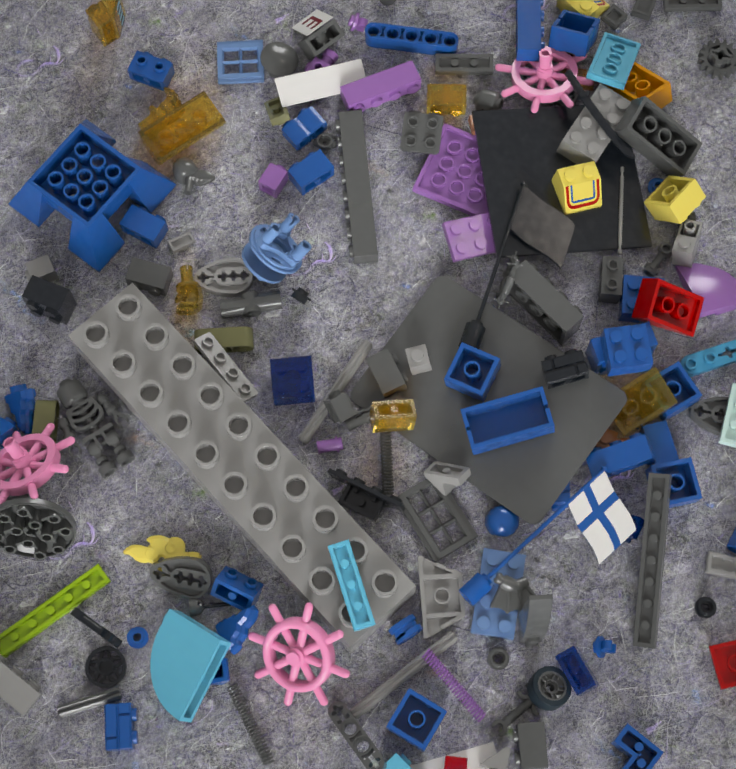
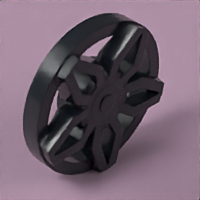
[85,646,127,688]

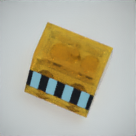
[85,0,126,47]

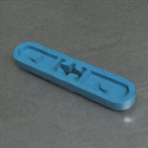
[680,339,736,377]

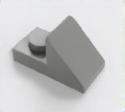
[423,461,471,496]
[479,747,511,769]

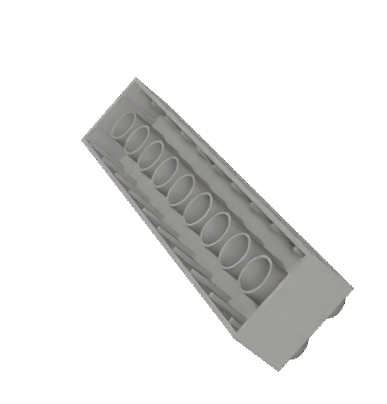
[68,283,416,653]

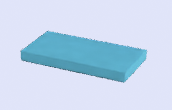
[586,32,641,90]

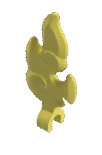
[123,535,202,572]

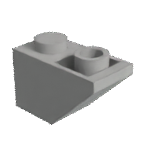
[672,219,703,268]

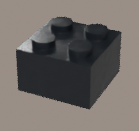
[22,275,77,325]

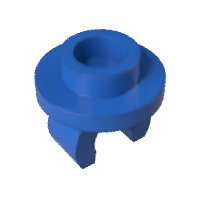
[593,636,616,658]

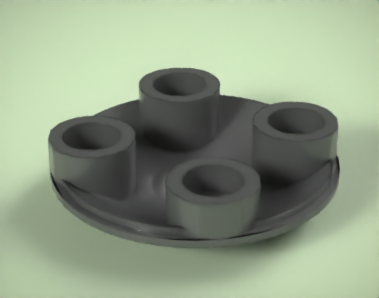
[260,42,299,78]

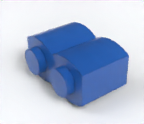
[282,106,327,151]

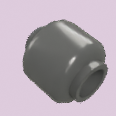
[473,89,504,111]

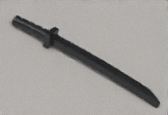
[565,70,636,159]

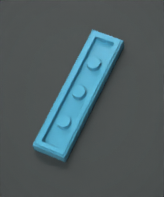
[328,539,376,632]

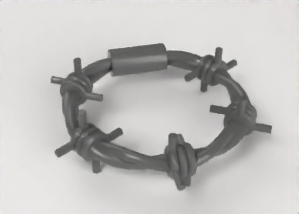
[492,251,523,309]

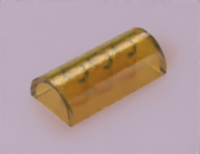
[138,91,226,165]

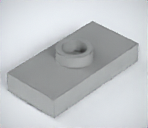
[704,551,736,580]

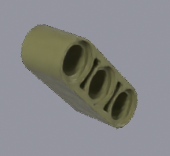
[194,326,254,354]
[32,400,60,452]

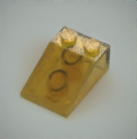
[614,366,678,437]

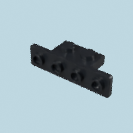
[327,468,405,522]

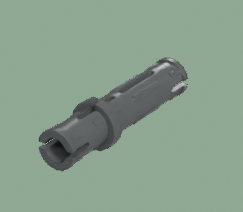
[344,391,405,431]

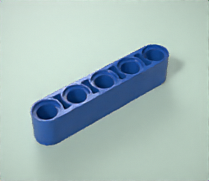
[365,22,458,55]

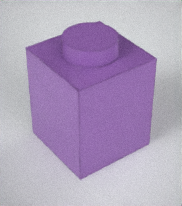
[258,162,288,198]

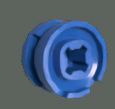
[388,614,423,646]

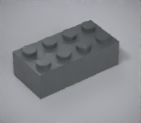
[615,96,703,177]
[508,259,584,346]

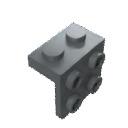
[400,110,444,155]

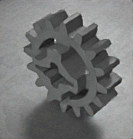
[697,39,736,80]

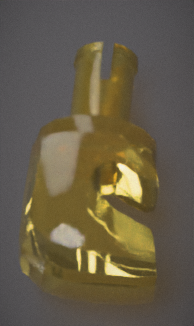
[137,87,183,134]
[175,265,203,315]

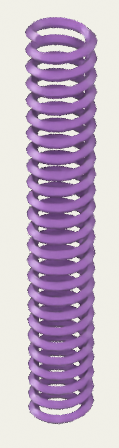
[422,648,486,722]

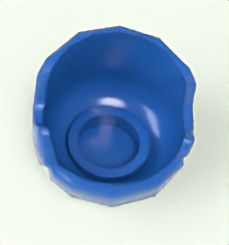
[485,505,519,538]

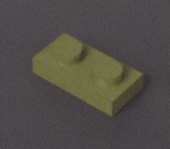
[264,97,291,126]

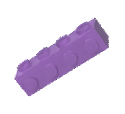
[340,60,421,112]

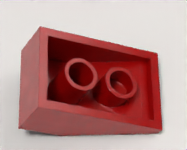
[632,278,704,337]

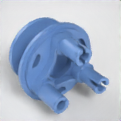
[242,213,312,284]

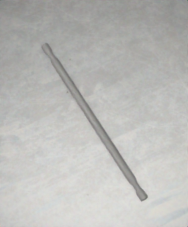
[618,167,624,255]

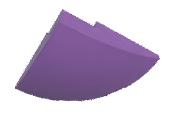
[675,263,736,318]

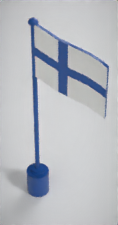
[458,466,636,606]

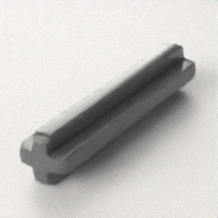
[57,688,122,718]

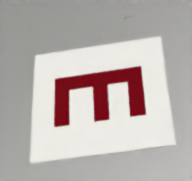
[292,9,333,36]

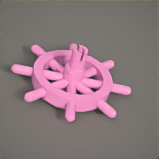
[495,45,594,113]
[0,423,75,504]
[248,603,350,706]

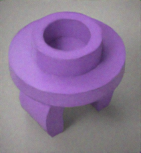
[348,12,368,32]

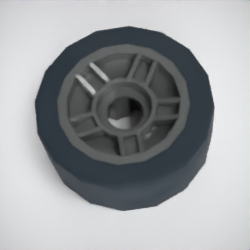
[527,666,572,711]

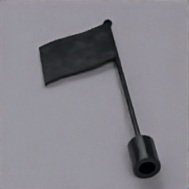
[458,182,575,349]

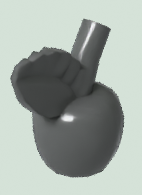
[173,157,215,195]

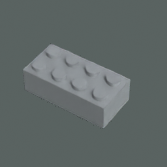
[557,83,631,165]

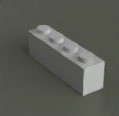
[0,654,43,715]

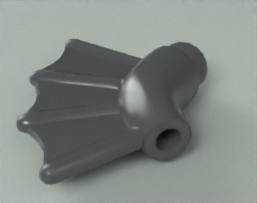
[490,572,536,614]

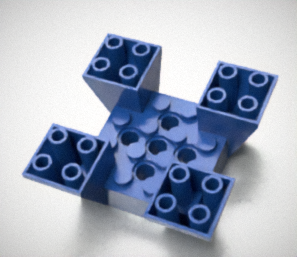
[8,119,176,272]

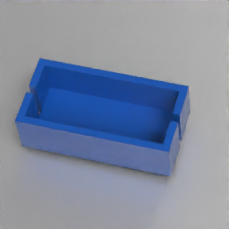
[460,386,555,455]

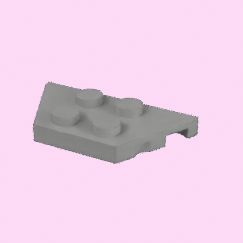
[417,556,465,640]

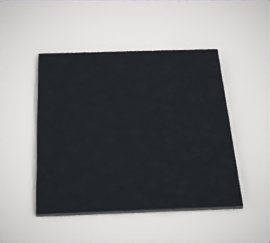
[472,105,652,258]

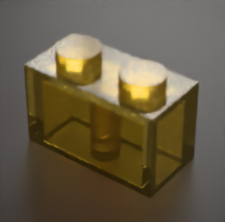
[427,84,466,116]
[369,399,417,433]

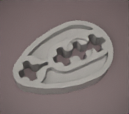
[194,258,253,297]

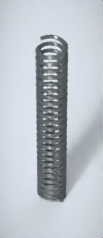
[379,427,394,508]
[227,683,275,765]

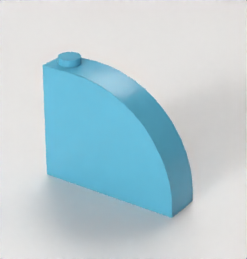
[150,608,231,723]

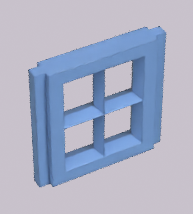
[217,40,265,85]

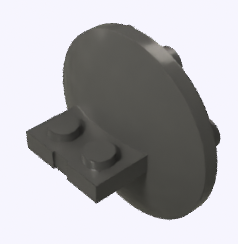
[0,493,77,560]

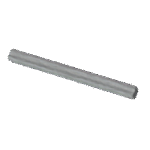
[298,340,372,444]
[350,631,458,719]

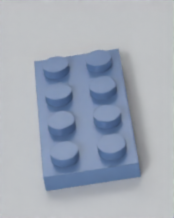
[470,548,526,641]

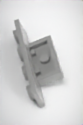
[193,332,258,402]

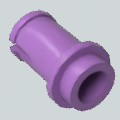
[316,436,343,454]

